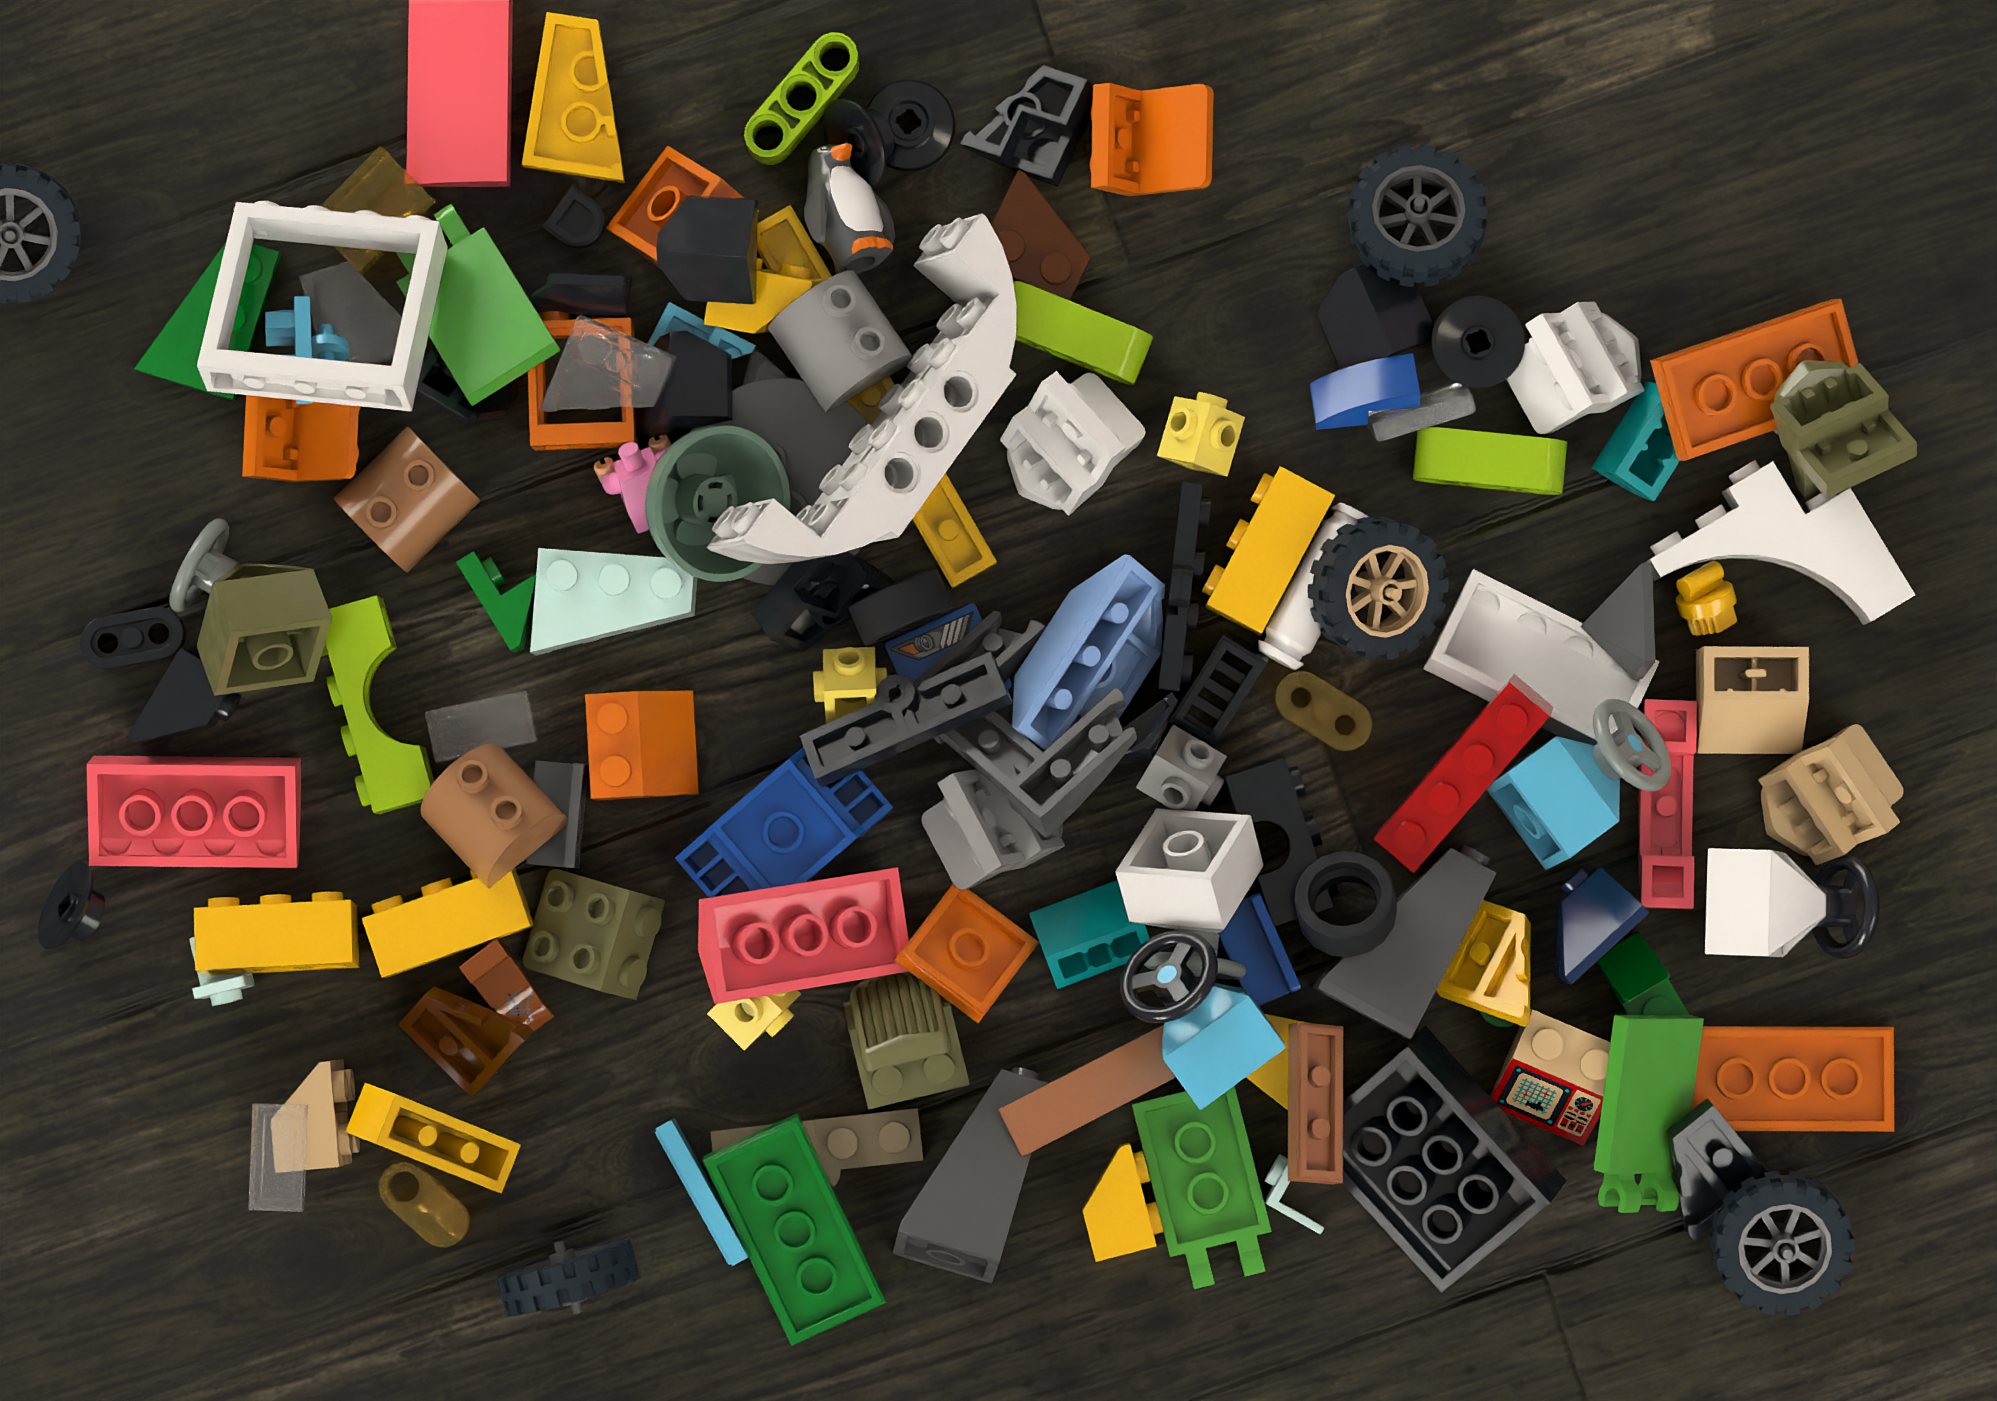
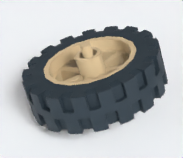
[1307,517,1449,659]

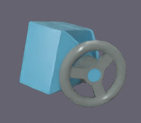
[1486,699,1671,870]

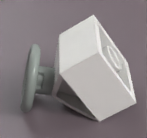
[1115,808,1264,980]

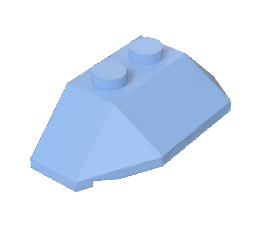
[1012,554,1165,752]

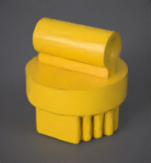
[1676,560,1737,636]

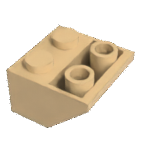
[1696,646,1809,754]
[271,1059,360,1173]

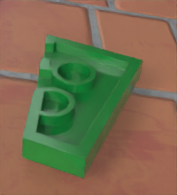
[134,243,282,401]

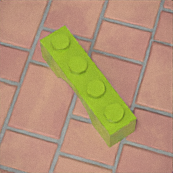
[321,595,435,814]

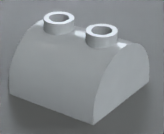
[768,270,913,413]

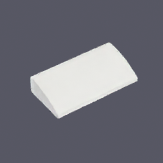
[1423,569,1660,746]

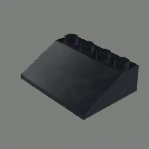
[1342,1026,1567,1293]

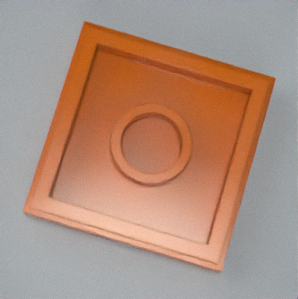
[895,884,1039,1023]

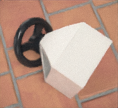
[1705,848,1880,959]

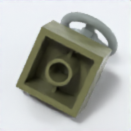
[169,518,332,696]

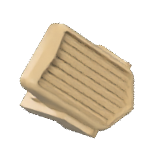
[1758,724,1903,865]

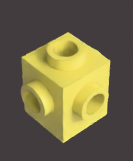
[1157,392,1245,477]
[813,647,887,724]
[707,990,801,1050]

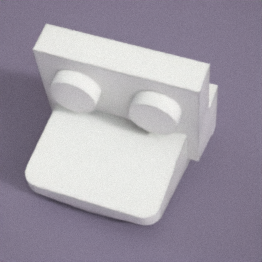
[1506,302,1645,434]
[1000,371,1145,516]

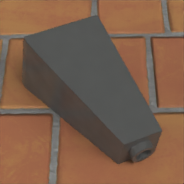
[1312,844,1497,1039]
[892,1067,1048,1284]

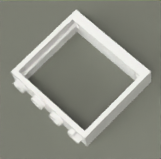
[197,201,448,411]

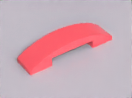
[1638,699,1697,909]

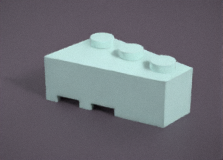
[530,548,697,656]

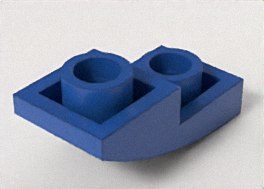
[1310,353,1420,430]

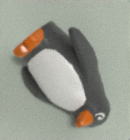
[804,143,895,274]

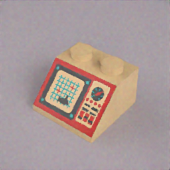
[1490,1009,1611,1146]

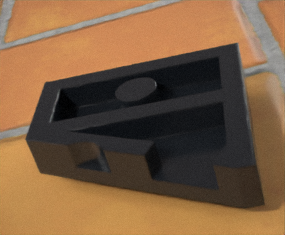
[1667,1098,1768,1240]

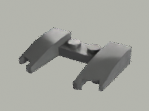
[913,610,1137,838]

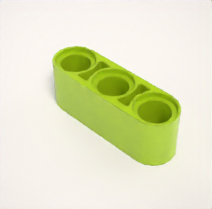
[744,32,859,165]
[1013,281,1153,386]
[1413,427,1568,495]

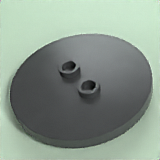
[690,377,868,585]

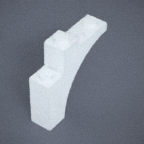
[1645,460,1915,625]

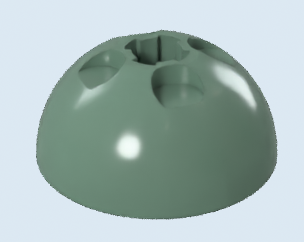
[645,425,791,582]

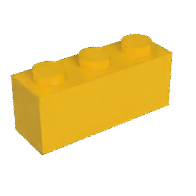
[1201,466,1335,636]
[362,868,534,978]
[194,892,359,976]
[345,1083,521,1194]

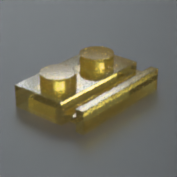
[321,146,436,274]

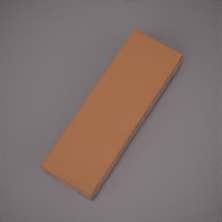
[1288,1022,1343,1184]

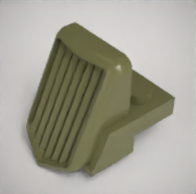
[1770,360,1917,500]
[843,971,970,1110]

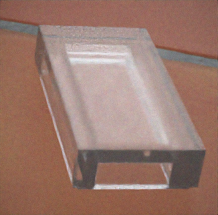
[1367,383,1476,442]
[425,690,538,763]
[248,1103,308,1212]

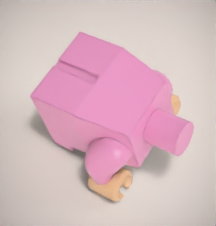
[594,434,672,534]

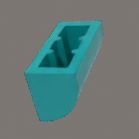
[1591,381,1680,501]
[1029,880,1150,989]

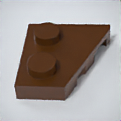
[991,170,1091,301]
[398,986,534,1097]

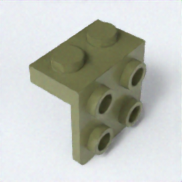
[523,869,665,1000]

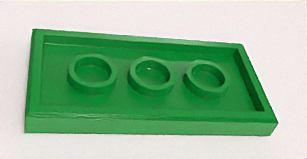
[703,1113,886,1346]

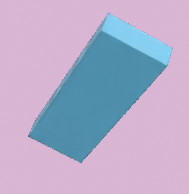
[655,1118,749,1266]

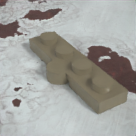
[710,1108,924,1187]

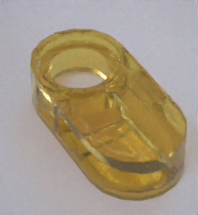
[379,1161,470,1248]

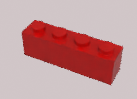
[1374,674,1554,873]

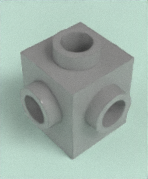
[1136,725,1227,811]

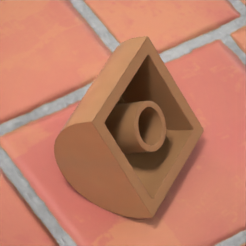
[333,426,481,573]
[421,742,568,888]

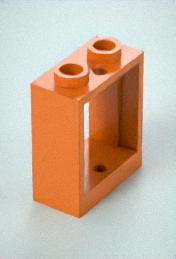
[528,311,638,451]

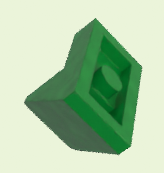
[456,551,536,654]
[1596,932,1690,1015]

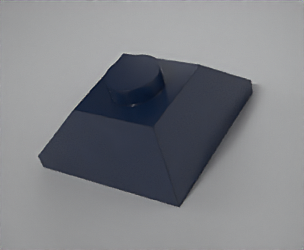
[1554,867,1649,984]

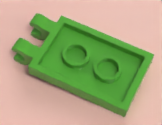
[396,204,561,406]
[1594,1014,1704,1213]
[1132,1086,1272,1289]

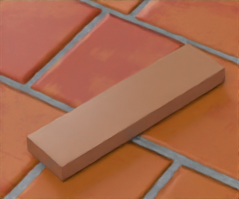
[998,1024,1176,1156]

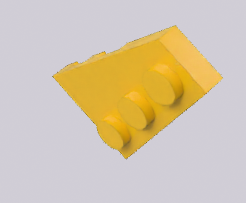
[522,12,625,183]

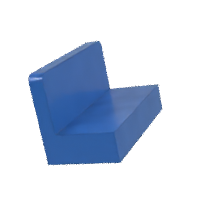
[1218,893,1301,1006]

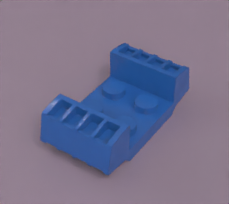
[675,747,893,898]

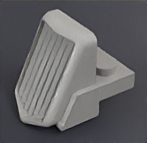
[921,769,1065,890]

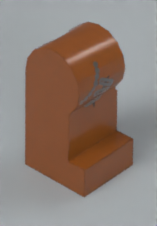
[459,939,554,1033]

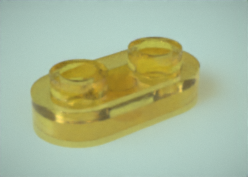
[1275,671,1372,751]

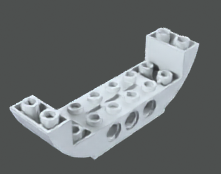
[707,213,1017,564]

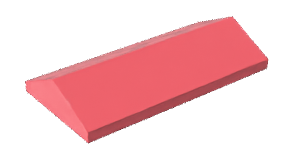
[698,867,909,1004]

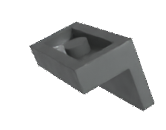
[526,760,589,869]

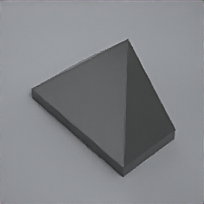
[1580,563,1655,679]

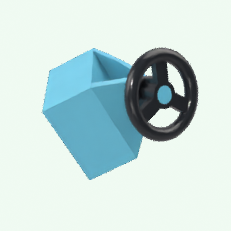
[1120,930,1286,1110]

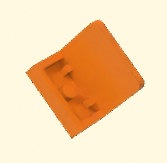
[1090,83,1214,196]
[242,395,361,482]

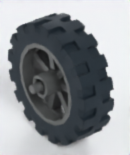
[1348,145,1488,287]
[495,1238,641,1317]

